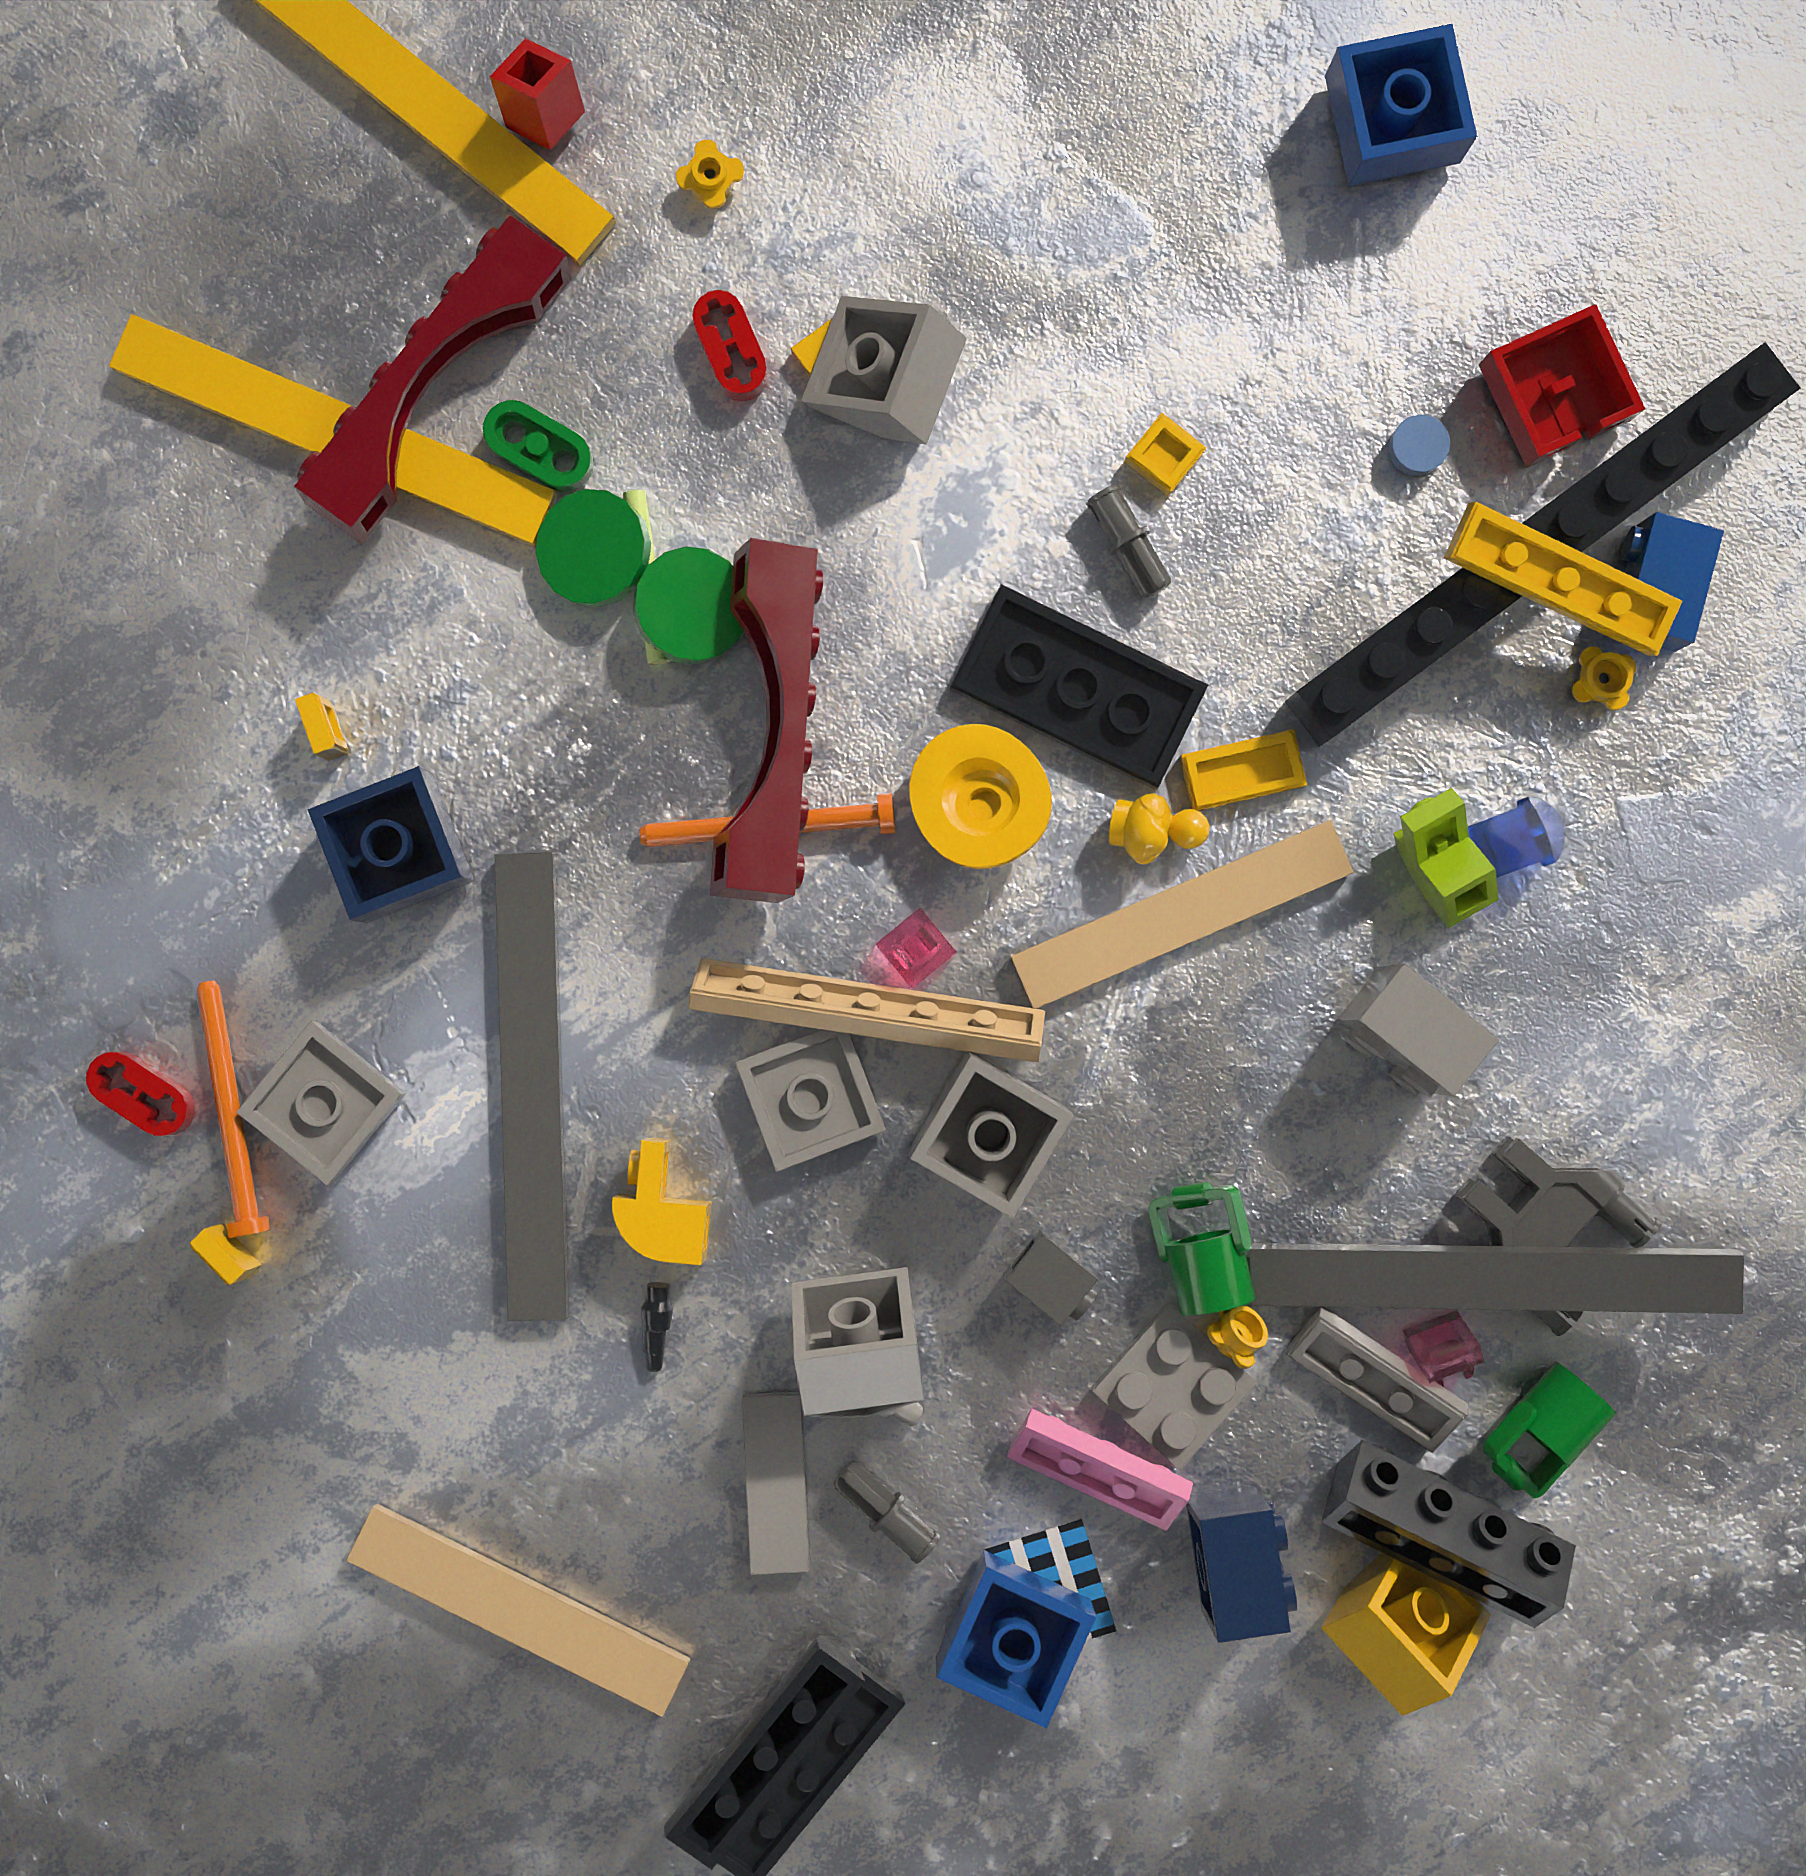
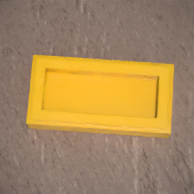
[1179,729,1307,811]

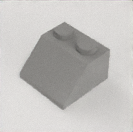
[801,296,967,445]

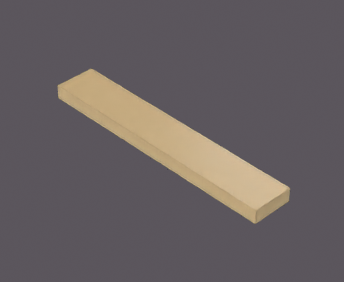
[1010,820,1354,1009]
[689,958,1045,1062]
[346,1503,690,1717]

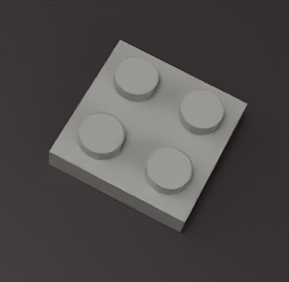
[236,1021,406,1186]
[735,1029,886,1172]
[1091,1302,1258,1470]

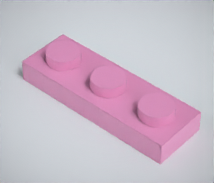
[1006,1409,1193,1531]

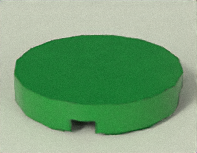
[535,489,651,607]
[633,546,743,665]

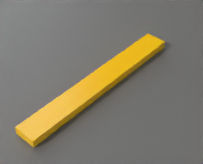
[251,0,616,266]
[109,314,558,548]

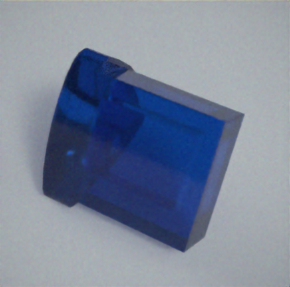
[1468,796,1565,878]

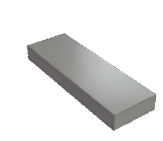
[1286,1307,1469,1453]
[742,1391,810,1575]

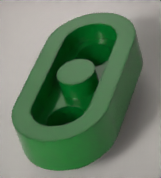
[483,400,594,492]

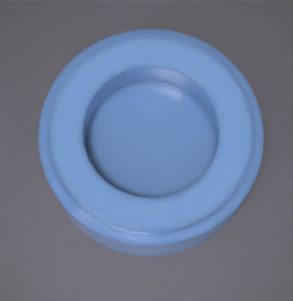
[1388,415,1450,477]

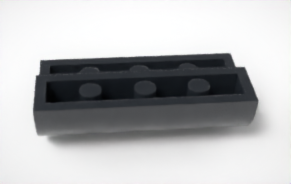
[664,1635,905,1876]

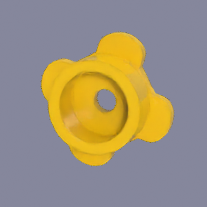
[676,139,745,209]
[1571,646,1636,710]
[1207,1305,1268,1369]

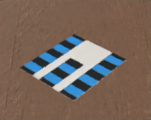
[984,1519,1117,1641]

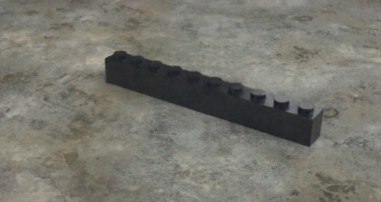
[1284,342,1801,747]

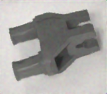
[1454,1136,1662,1336]

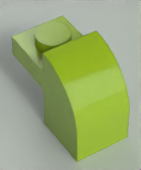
[1393,787,1499,928]

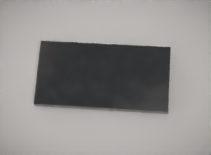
[950,584,1208,790]

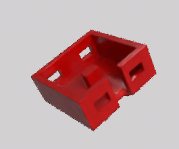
[1479,304,1645,468]

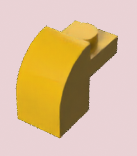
[612,1137,712,1265]

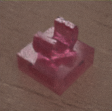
[875,908,957,989]
[1402,1310,1484,1387]

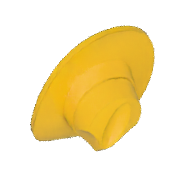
[909,724,1052,869]

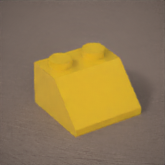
[1321,1553,1491,1716]

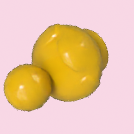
[1109,793,1210,864]

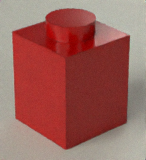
[489,38,585,150]

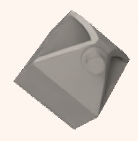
[791,1267,924,1426]

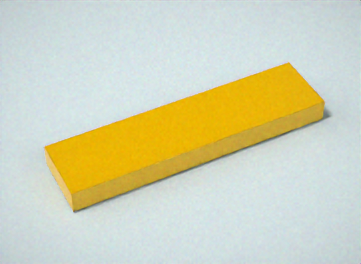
[1444,501,1682,656]

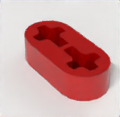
[692,290,768,401]
[86,1052,195,1136]

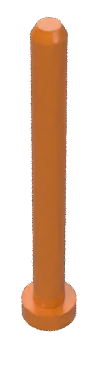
[639,793,896,847]
[196,981,270,1238]

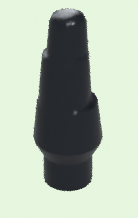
[641,1282,674,1372]

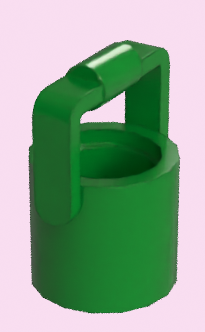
[1148,1182,1256,1316]
[1483,1361,1616,1498]

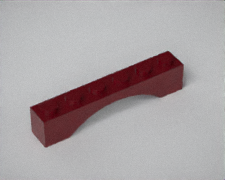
[294,215,571,545]
[710,538,823,903]

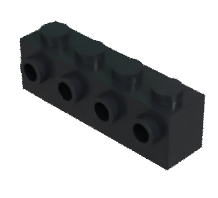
[1321,1440,1576,1628]

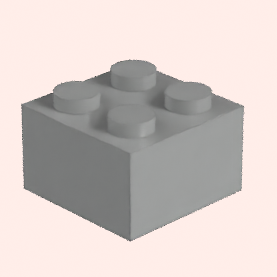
[1336,963,1500,1097]
[909,1052,1074,1218]

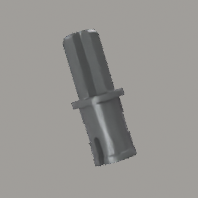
[1086,484,1171,598]
[833,1461,940,1564]

